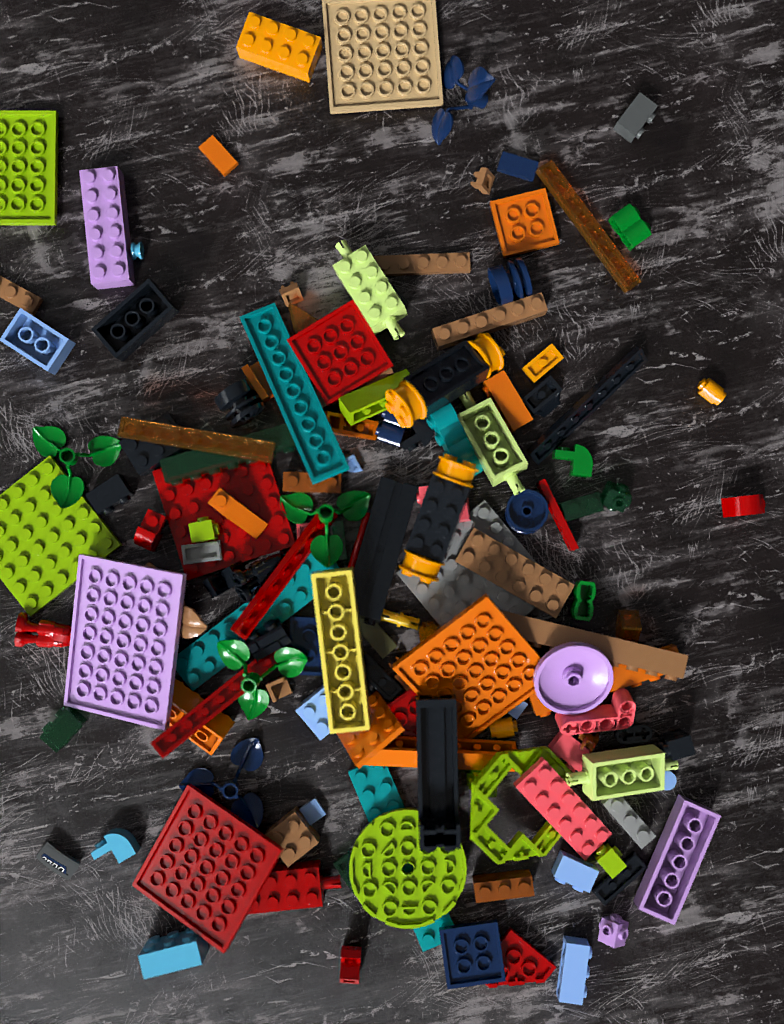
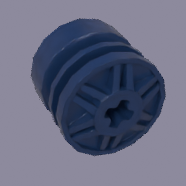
[487,257,532,306]

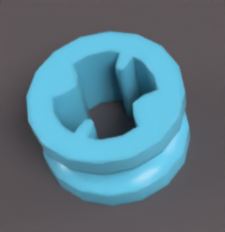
[130,242,144,260]

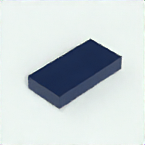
[497,151,539,182]

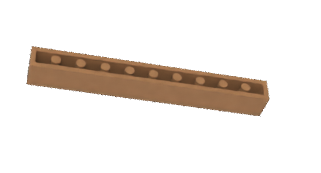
[501,610,688,681]

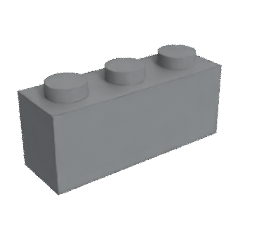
[600,797,656,849]

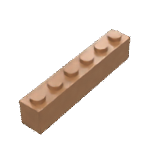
[431,292,548,351]

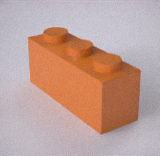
[482,370,533,433]

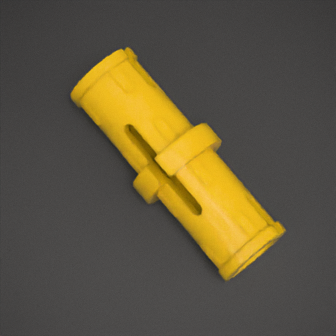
[380,609,420,630]

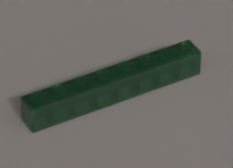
[159,424,296,486]

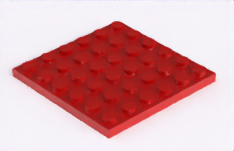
[152,436,295,580]
[132,784,284,954]

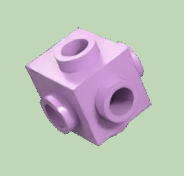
[598,914,629,948]

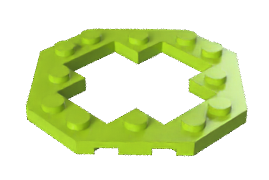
[470,746,572,864]

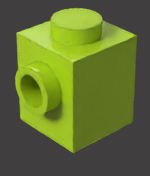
[188,517,220,543]
[593,843,627,879]

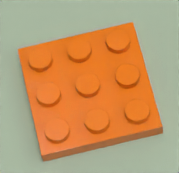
[490,188,559,258]
[336,690,405,769]

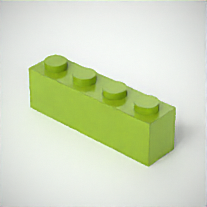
[339,369,410,426]

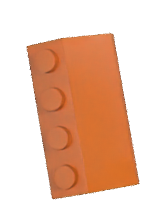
[170,679,235,756]

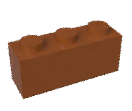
[283,472,342,494]
[472,869,535,903]

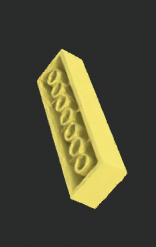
[311,567,371,734]

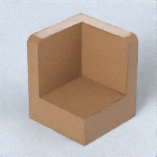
[266,676,293,703]

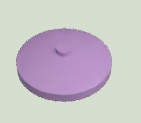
[533,642,613,715]

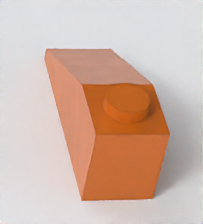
[324,411,379,440]
[208,488,268,539]

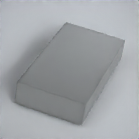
[181,540,223,565]

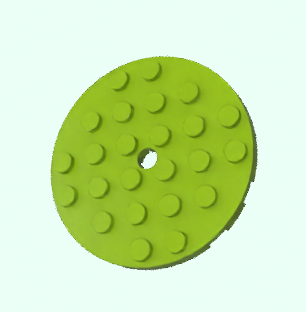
[349,808,467,929]

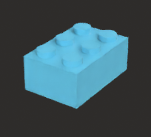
[138,928,209,979]

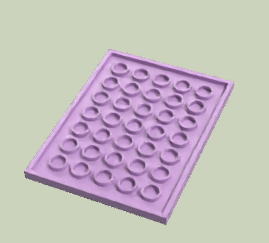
[64,554,187,731]

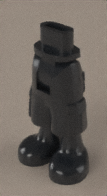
[231,550,289,603]

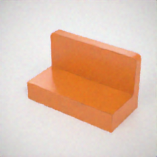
[241,361,274,403]

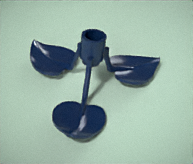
[431,55,496,146]
[179,737,263,829]

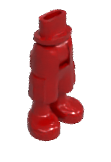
[14,612,72,648]

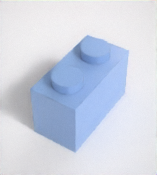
[551,849,599,893]

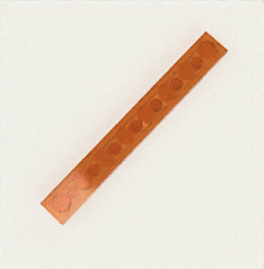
[536,160,642,293]
[117,417,276,463]

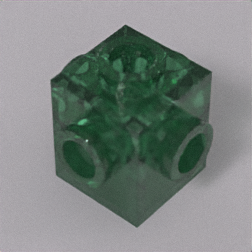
[599,480,632,513]

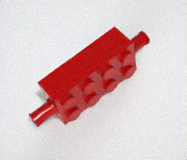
[248,860,341,914]

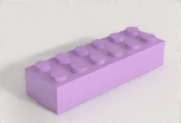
[79,166,135,289]
[633,794,721,925]

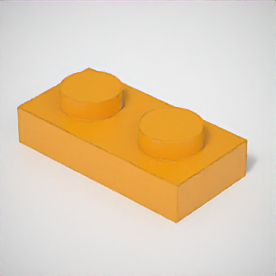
[522,343,564,383]

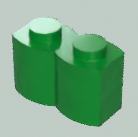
[608,203,652,251]
[570,580,596,621]

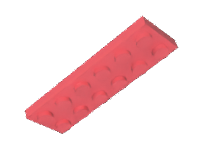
[513,757,613,860]

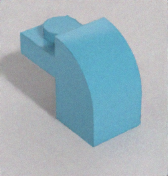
[91,828,141,863]

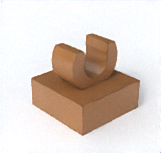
[470,167,495,194]
[279,282,304,307]

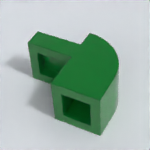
[552,444,593,478]

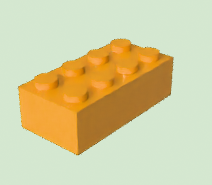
[236,12,323,83]

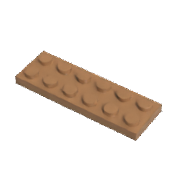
[455,528,575,618]

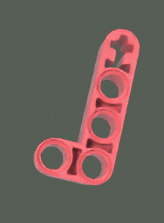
[555,688,636,735]

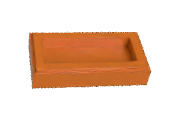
[199,135,238,177]

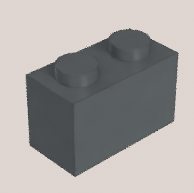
[613,92,658,143]

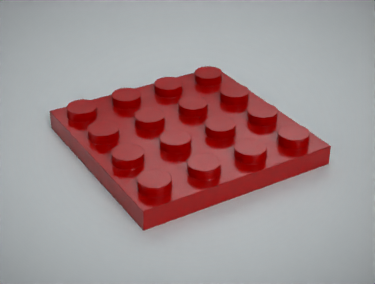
[287,299,393,407]

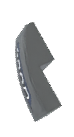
[36,840,80,880]

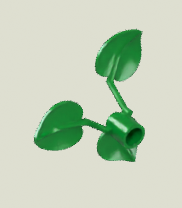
[33,426,122,508]
[280,491,371,568]
[217,639,308,720]

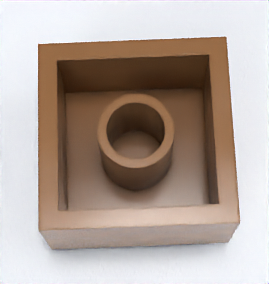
[265,806,320,867]

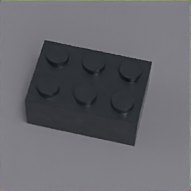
[119,411,193,476]

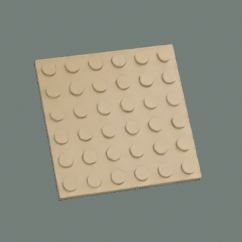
[322,0,443,114]

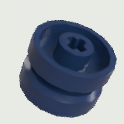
[505,489,549,535]

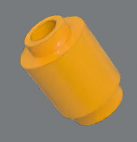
[697,378,727,405]
[490,717,518,739]

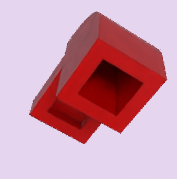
[721,494,765,518]
[133,509,167,552]
[340,945,361,984]

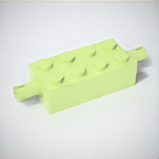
[332,240,408,340]
[457,391,528,495]
[566,744,679,801]

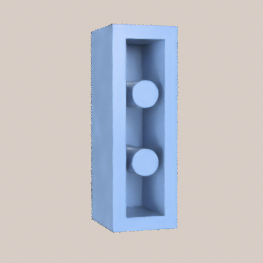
[556,936,592,1005]

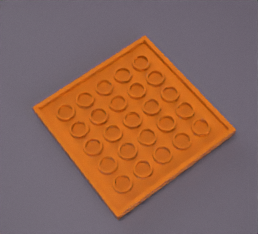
[392,593,542,739]

